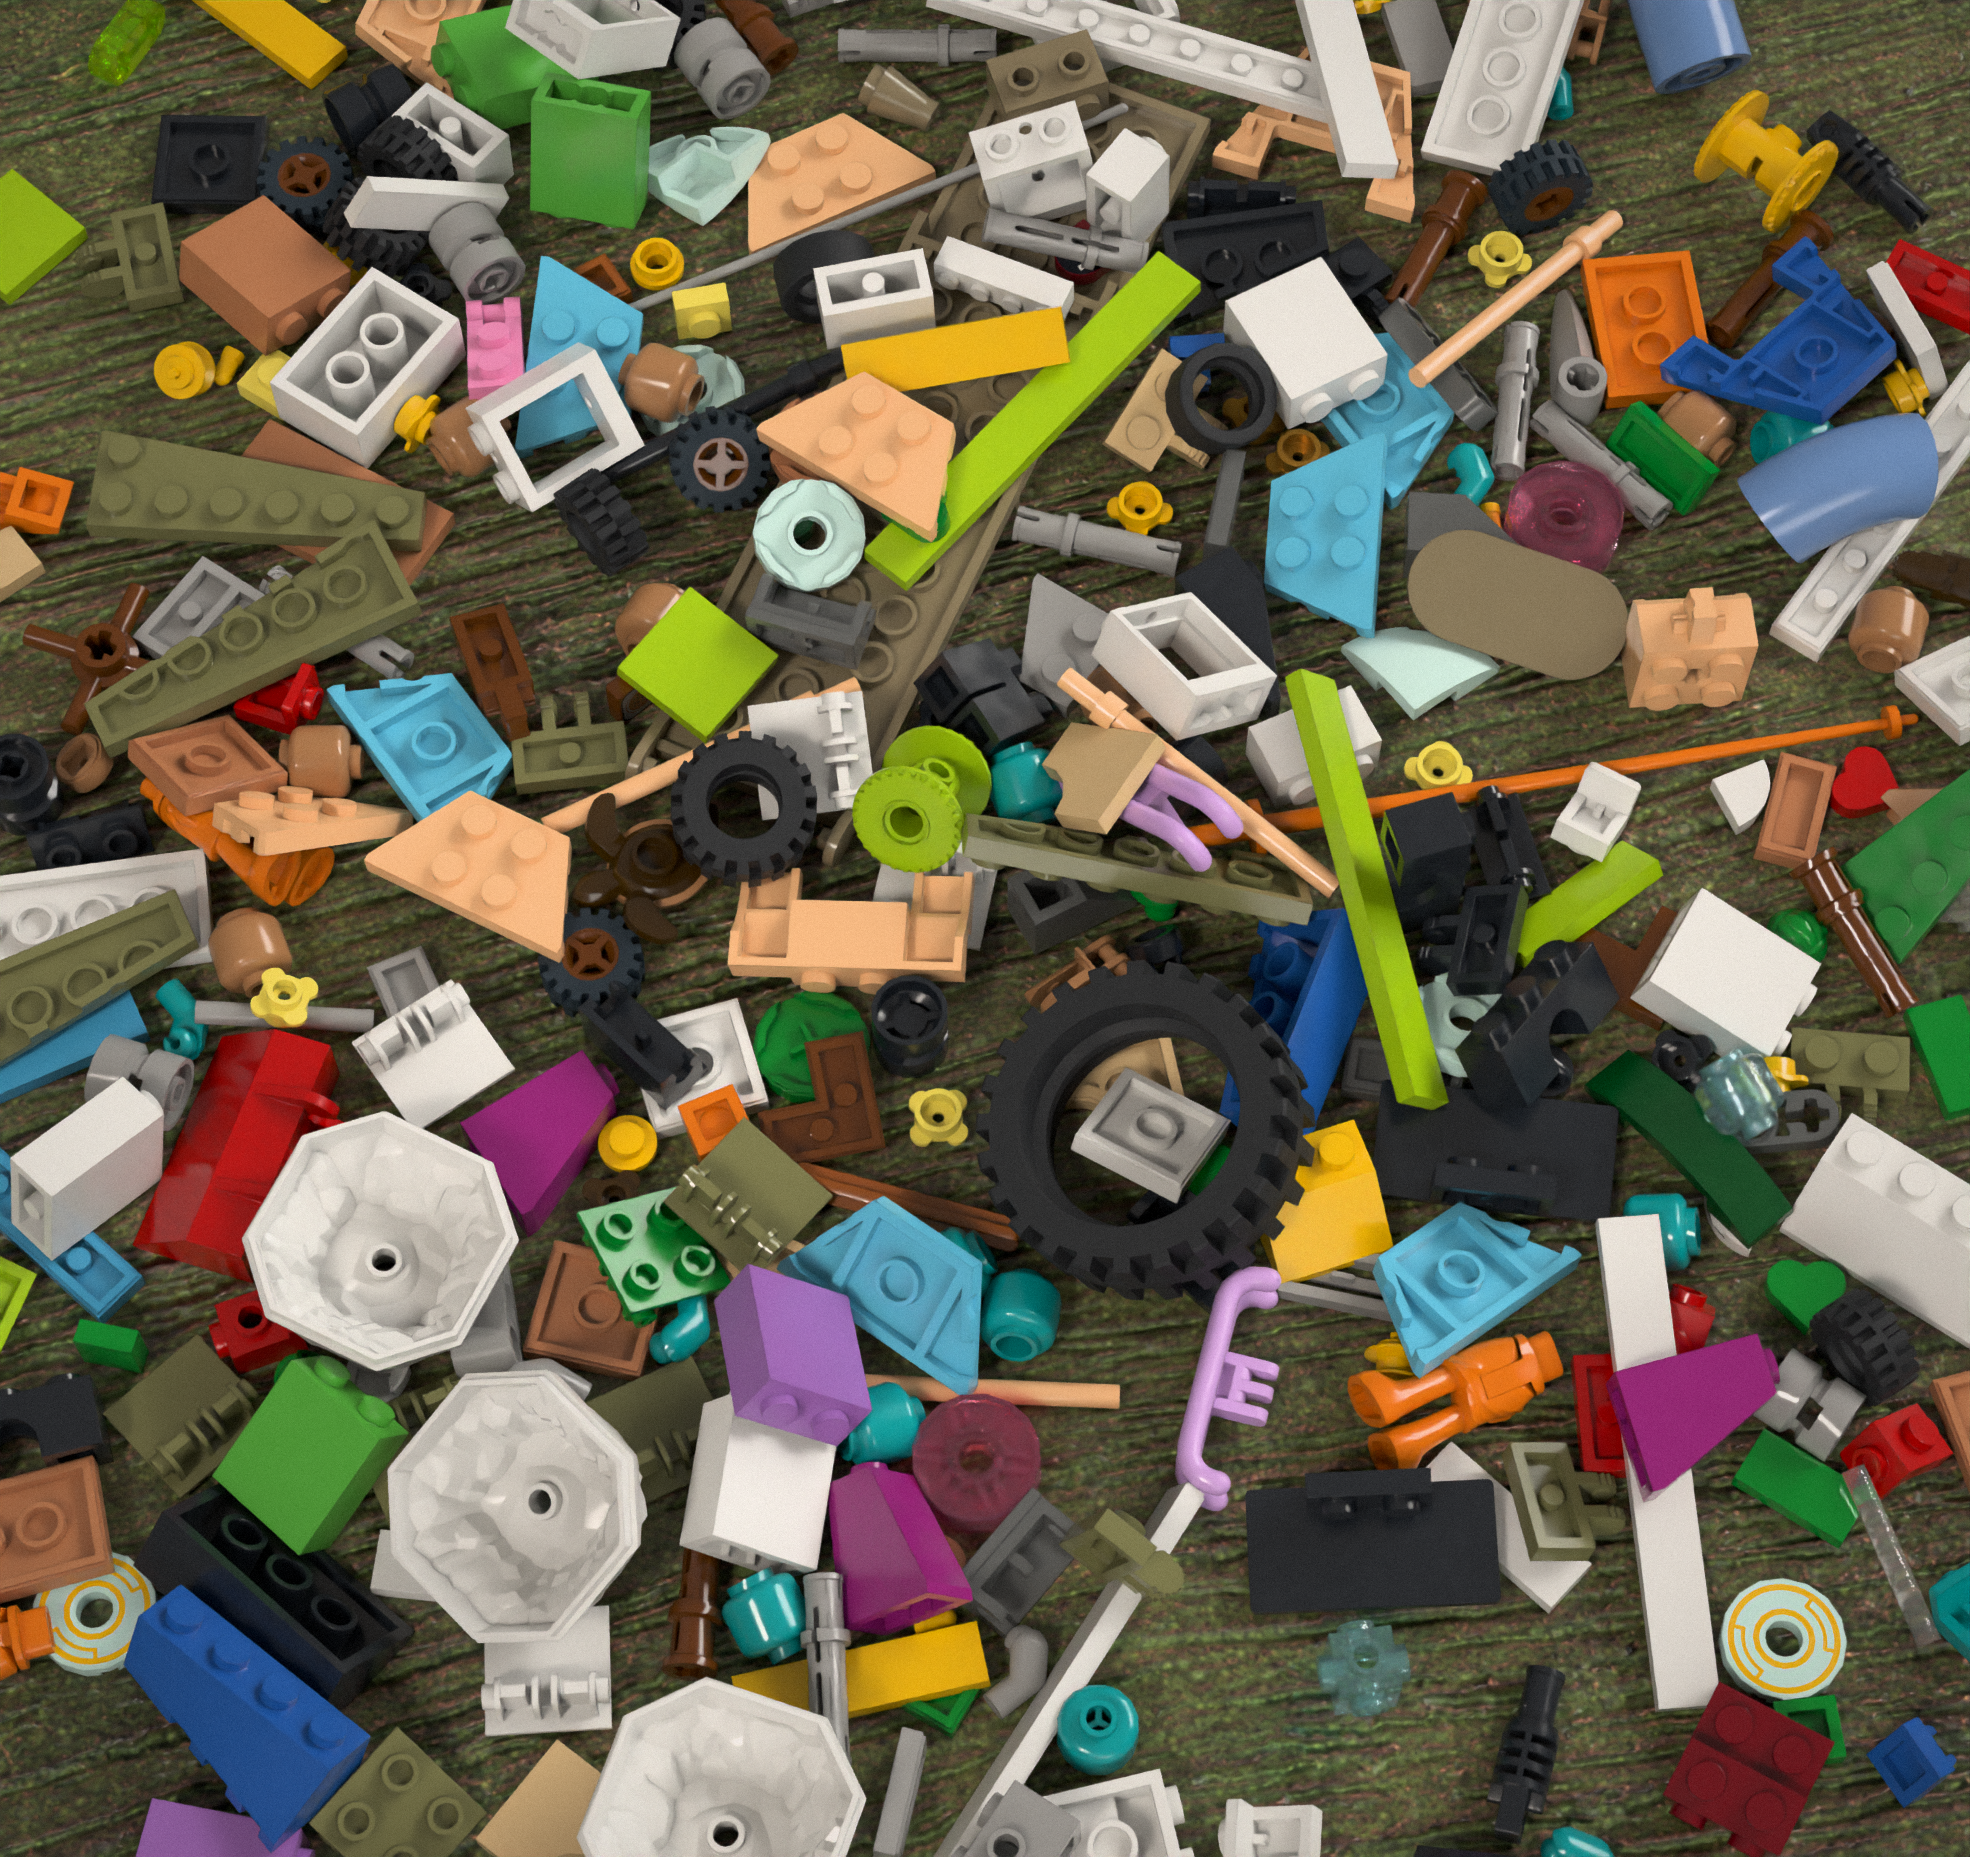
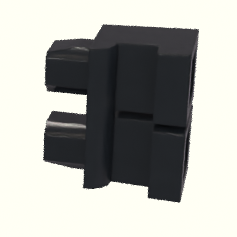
[913,638,1053,763]

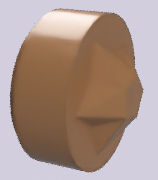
[55,733,114,793]

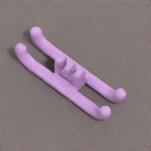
[1059,763,1243,872]
[1175,1266,1281,1511]

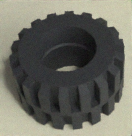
[670,731,817,888]

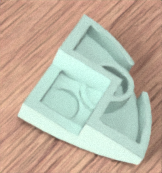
[648,127,771,226]
[1341,627,1500,720]

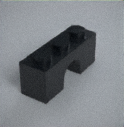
[1380,792,1477,935]
[1455,940,1620,1108]
[0,1373,114,1467]

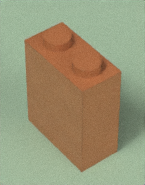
[179,195,351,356]

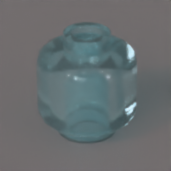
[1694,1048,1785,1141]

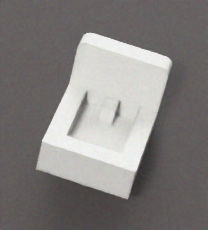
[1550,762,1641,862]
[1218,1799,1323,1857]

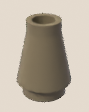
[858,64,940,132]

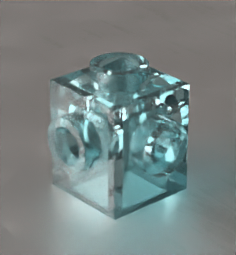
[1316,1620,1410,1717]

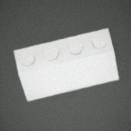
[1779,1113,1970,1349]

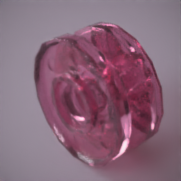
[1503,461,1625,574]
[912,1394,1042,1534]

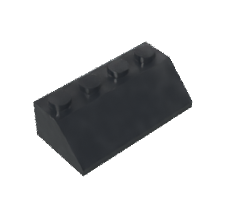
[133,1483,415,1711]

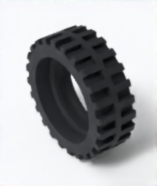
[975,960,1316,1301]

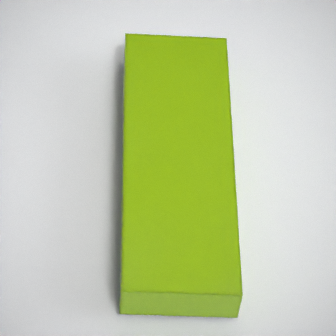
[1516,840,1663,968]

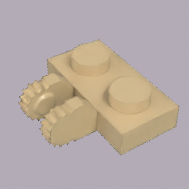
[1102,349,1228,473]

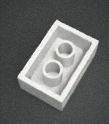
[270,267,466,469]

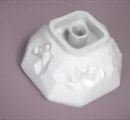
[242,1111,519,1372]
[387,1370,648,1643]
[576,1677,867,1857]

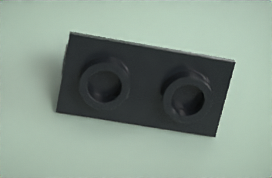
[1187,176,1296,219]
[1462,785,1552,901]
[26,799,154,871]

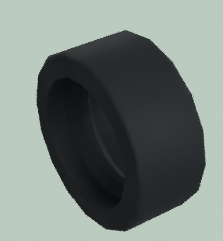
[773,230,875,324]
[1165,343,1277,454]

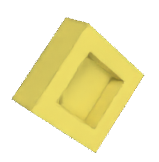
[672,283,732,340]
[237,350,291,421]

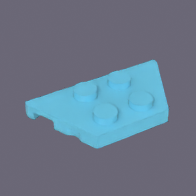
[515,256,644,458]
[1321,332,1454,510]
[1264,432,1388,638]
[326,673,513,822]
[777,1196,982,1398]
[1372,1202,1582,1379]

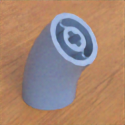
[1626,0,1752,94]
[1737,412,1938,564]

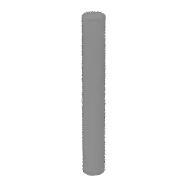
[195,1000,374,1033]

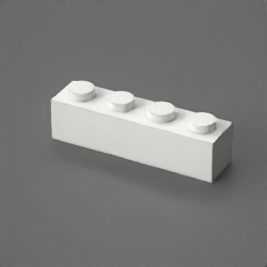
[933,236,1074,320]

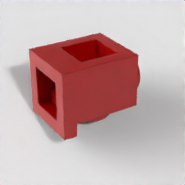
[208,1290,309,1375]

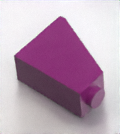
[460,1050,620,1237]
[1606,1333,1780,1502]
[828,1462,973,1636]

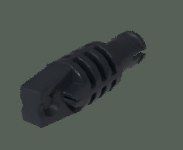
[1806,110,1934,234]
[1487,1665,1566,1845]

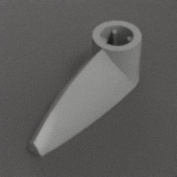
[1549,289,1608,426]
[450,1261,524,1379]

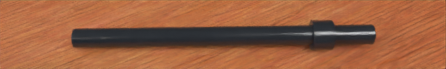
[554,347,845,500]

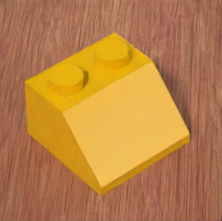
[1260,1119,1393,1284]

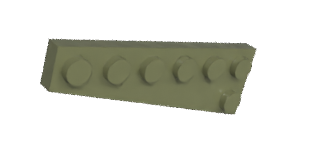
[86,431,428,552]
[84,519,422,759]
[961,813,1313,927]
[0,889,199,1067]

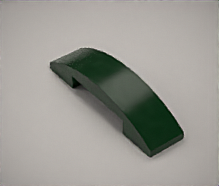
[1584,1050,1793,1250]

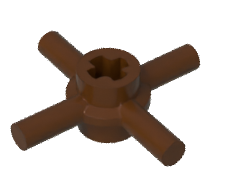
[23,583,150,736]

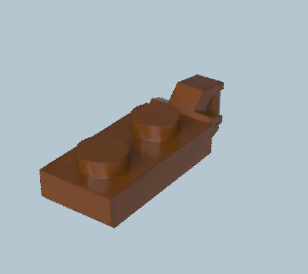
[449,603,536,742]

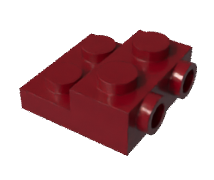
[1662,1682,1835,1857]

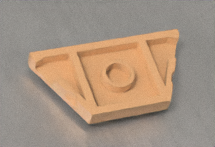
[748,113,936,255]
[756,372,956,542]
[212,786,413,856]
[364,790,572,963]

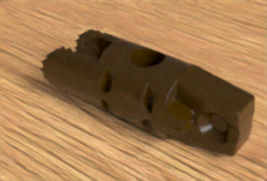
[1890,549,1970,609]

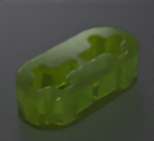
[88,0,166,86]

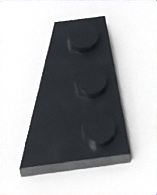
[1161,200,1330,329]

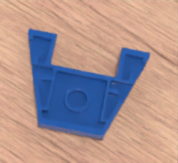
[1660,236,1897,425]

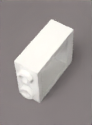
[505,0,681,80]
[969,100,1093,221]
[465,342,645,512]
[1091,592,1277,741]

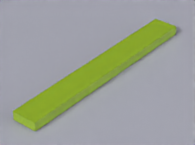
[863,251,1201,592]
[1285,668,1449,1110]

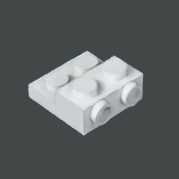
[1043,1769,1194,1857]

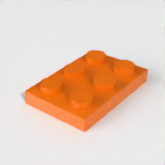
[1580,250,1715,409]

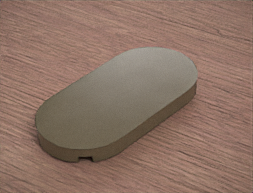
[1407,530,1628,680]

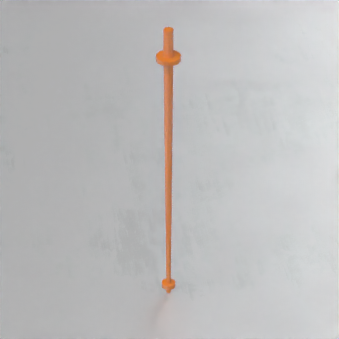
[1187,705,1919,854]

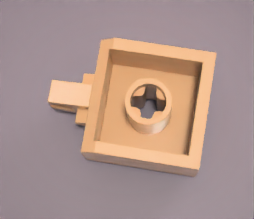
[1621,587,1759,711]

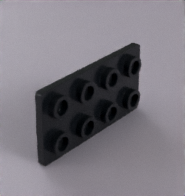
[1373,1079,1619,1223]
[1245,1468,1501,1615]

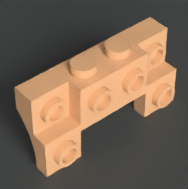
[727,868,975,995]

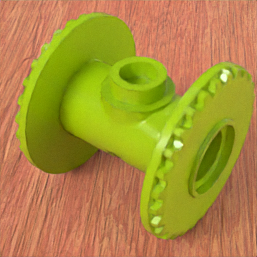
[852,725,992,873]

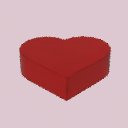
[1829,746,1899,819]

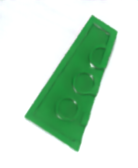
[1840,769,1970,964]

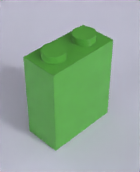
[431,4,599,129]
[530,72,651,229]
[212,1355,409,1555]

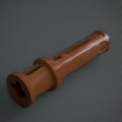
[713,0,799,76]
[1383,170,1488,309]
[1705,209,1834,349]
[1789,846,1920,1019]
[661,1547,724,1681]

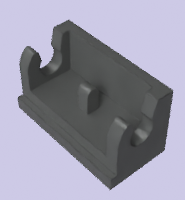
[745,573,876,670]
[962,1487,1075,1639]

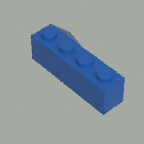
[1219,908,1368,1135]
[123,1584,371,1853]

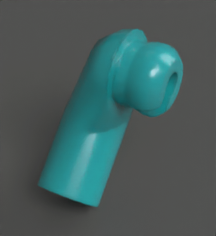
[649,1295,710,1365]

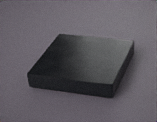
[151,115,270,214]

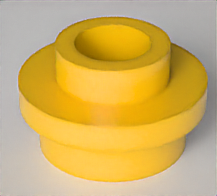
[630,238,684,290]

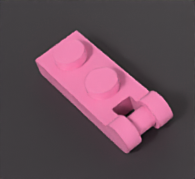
[466,296,525,400]

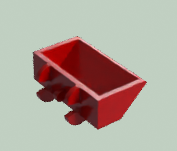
[133,1029,345,1284]

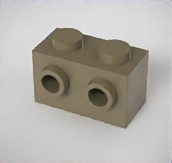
[986,29,1109,135]

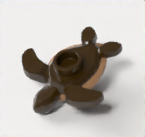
[571,793,719,945]

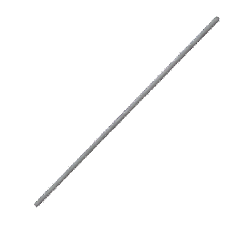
[524,103,1128,359]

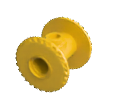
[1693,90,1839,234]

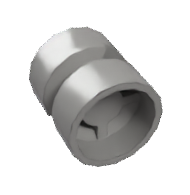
[674,17,771,120]
[429,202,526,305]
[84,1034,194,1131]
[1753,1348,1867,1462]

